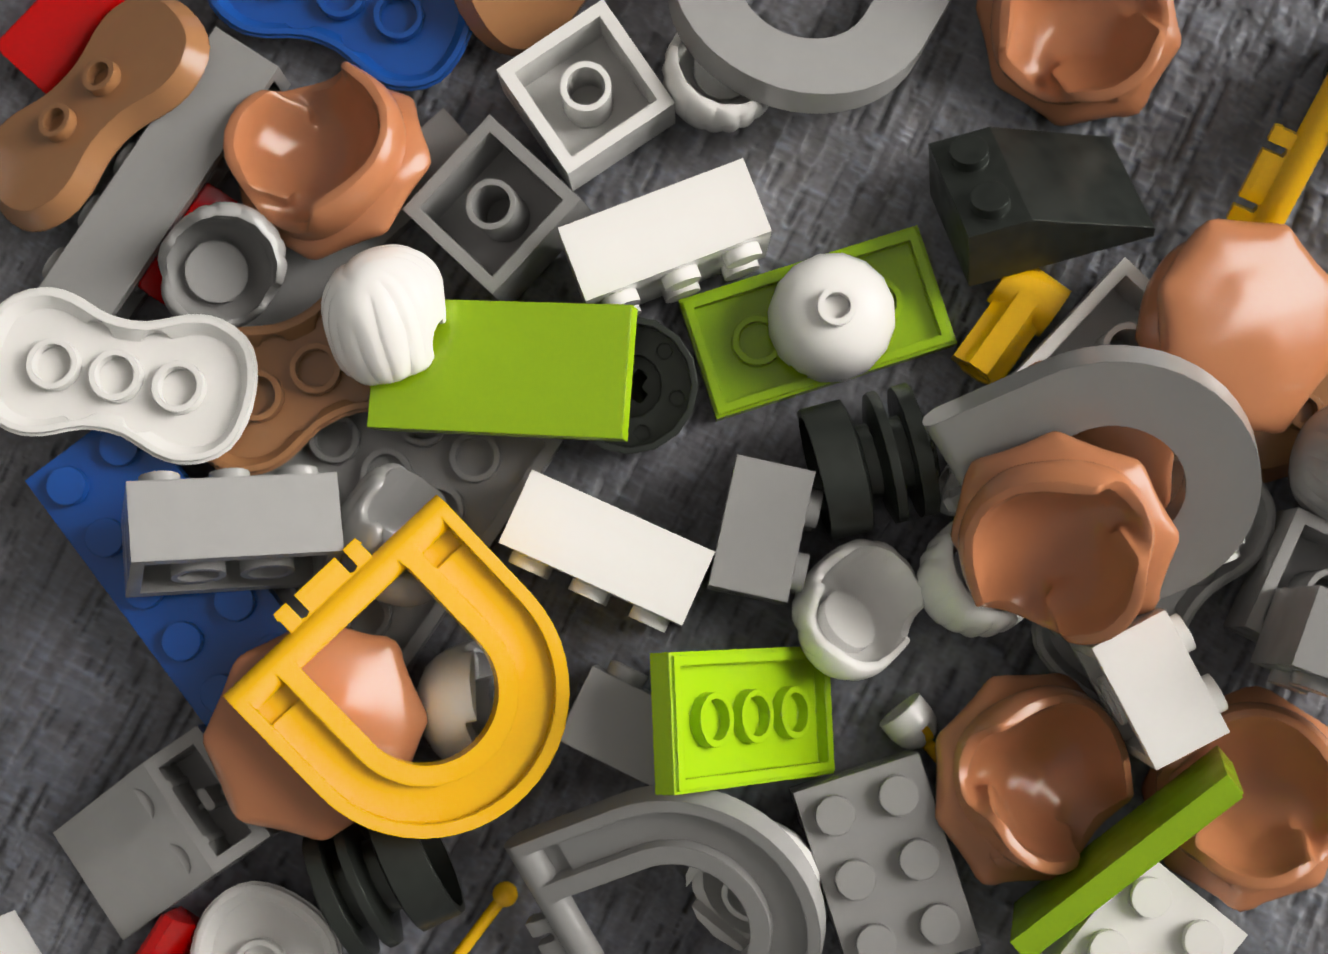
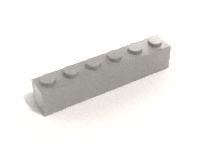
[38,26,291,320]

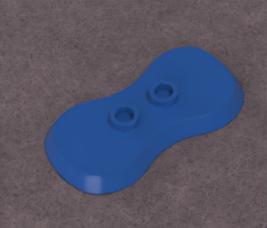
[208,0,472,91]

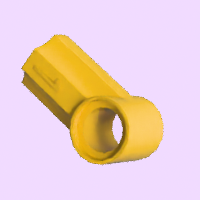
[951,268,1072,385]

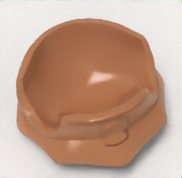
[976,0,1182,126]
[223,61,431,260]
[1135,218,1328,434]
[950,431,1179,645]
[203,627,428,841]
[935,673,1134,885]
[1142,686,1328,912]

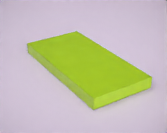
[678,225,957,422]
[367,299,638,442]
[650,646,835,795]
[1010,745,1244,954]

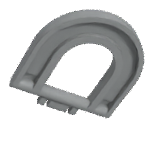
[668,0,953,114]
[922,345,1262,636]
[504,785,826,954]

